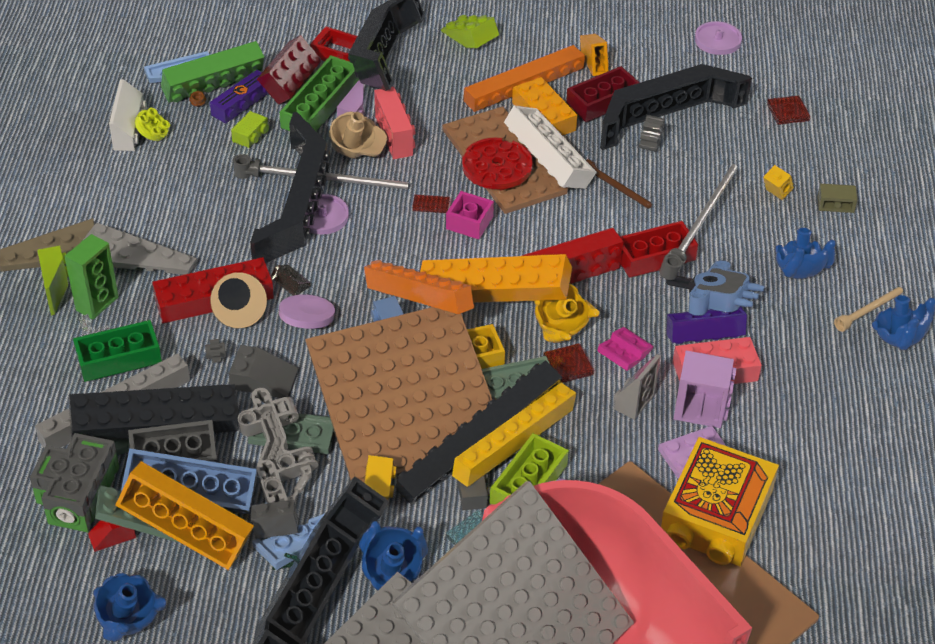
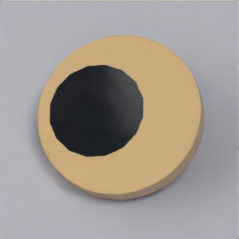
[210,273,267,329]

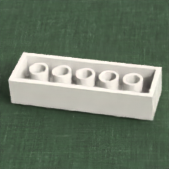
[504,105,596,189]

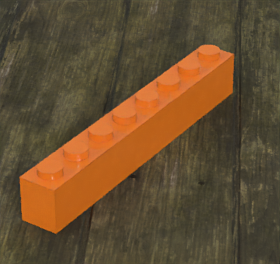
[463,45,585,112]
[364,260,474,314]

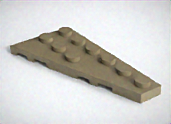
[0,218,94,272]

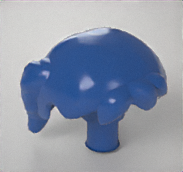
[775,228,835,279]
[872,295,935,350]
[359,521,428,590]
[93,573,166,642]

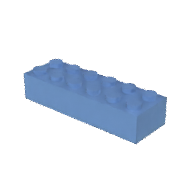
[121,448,257,515]

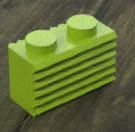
[231,111,269,148]

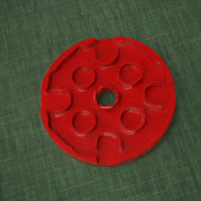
[462,137,533,191]

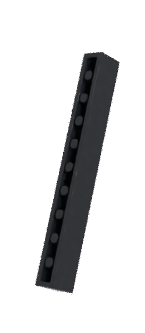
[395,360,562,506]

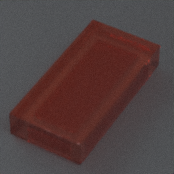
[412,194,450,213]

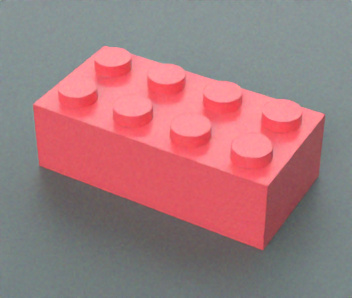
[374,87,415,159]
[673,337,762,384]

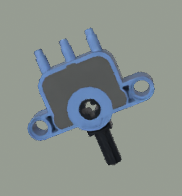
[666,261,765,315]

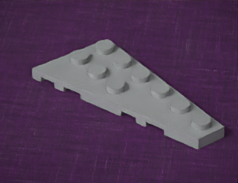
[83,222,197,275]

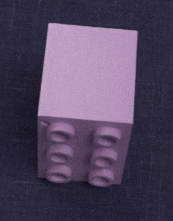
[674,351,736,428]

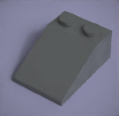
[228,345,299,398]

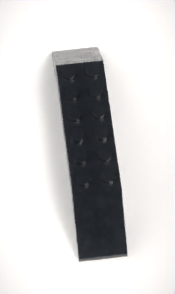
[348,0,425,91]
[600,64,752,150]
[250,112,331,263]
[254,476,389,644]

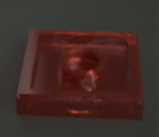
[767,95,810,125]
[543,343,594,384]

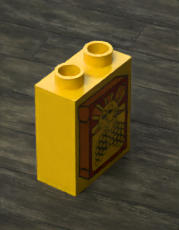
[661,437,779,567]

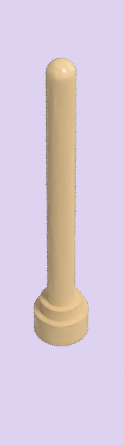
[834,287,903,332]

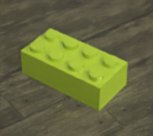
[490,433,569,505]

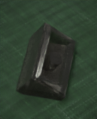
[271,265,312,296]

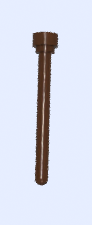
[586,159,652,209]

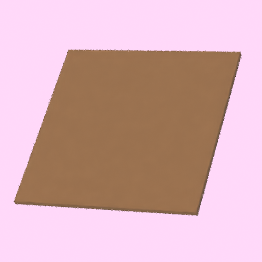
[305,307,492,482]

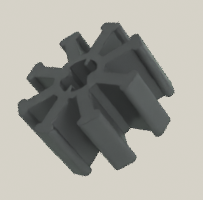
[639,115,665,152]

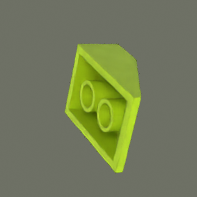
[37,245,69,315]

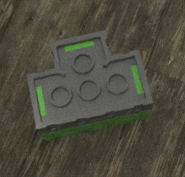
[30,433,119,532]

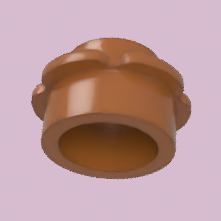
[189,91,206,107]

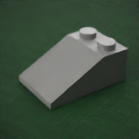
[614,354,661,420]

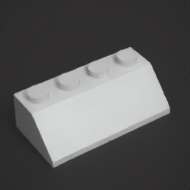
[109,79,147,151]

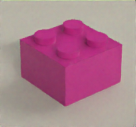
[446,191,494,239]

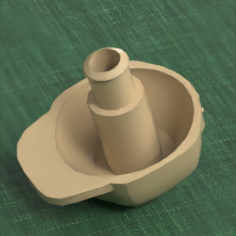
[329,111,387,158]

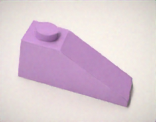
[337,80,365,117]

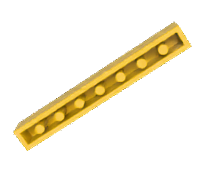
[452,383,577,487]

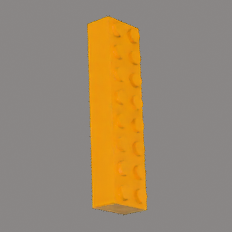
[420,254,572,303]

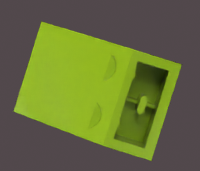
[441,15,499,48]

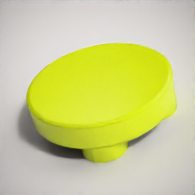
[135,108,170,141]

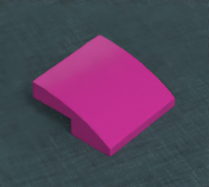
[597,327,653,371]

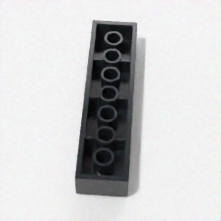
[69,384,239,440]

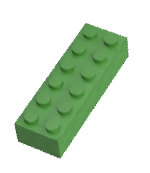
[161,41,265,103]
[279,56,359,131]

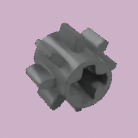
[205,339,226,363]

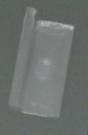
[79,314,109,336]

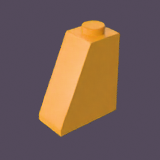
[580,34,608,76]

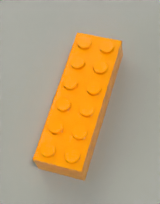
[115,461,254,570]

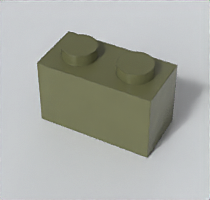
[817,183,857,213]

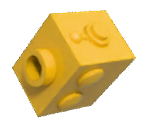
[763,165,794,200]

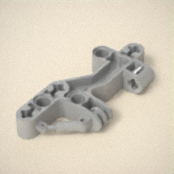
[238,388,318,503]

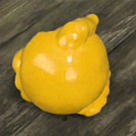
[534,284,600,343]

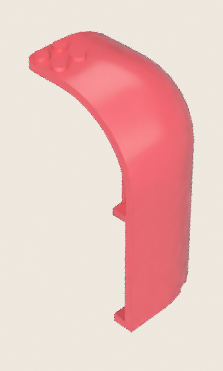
[482,480,752,644]

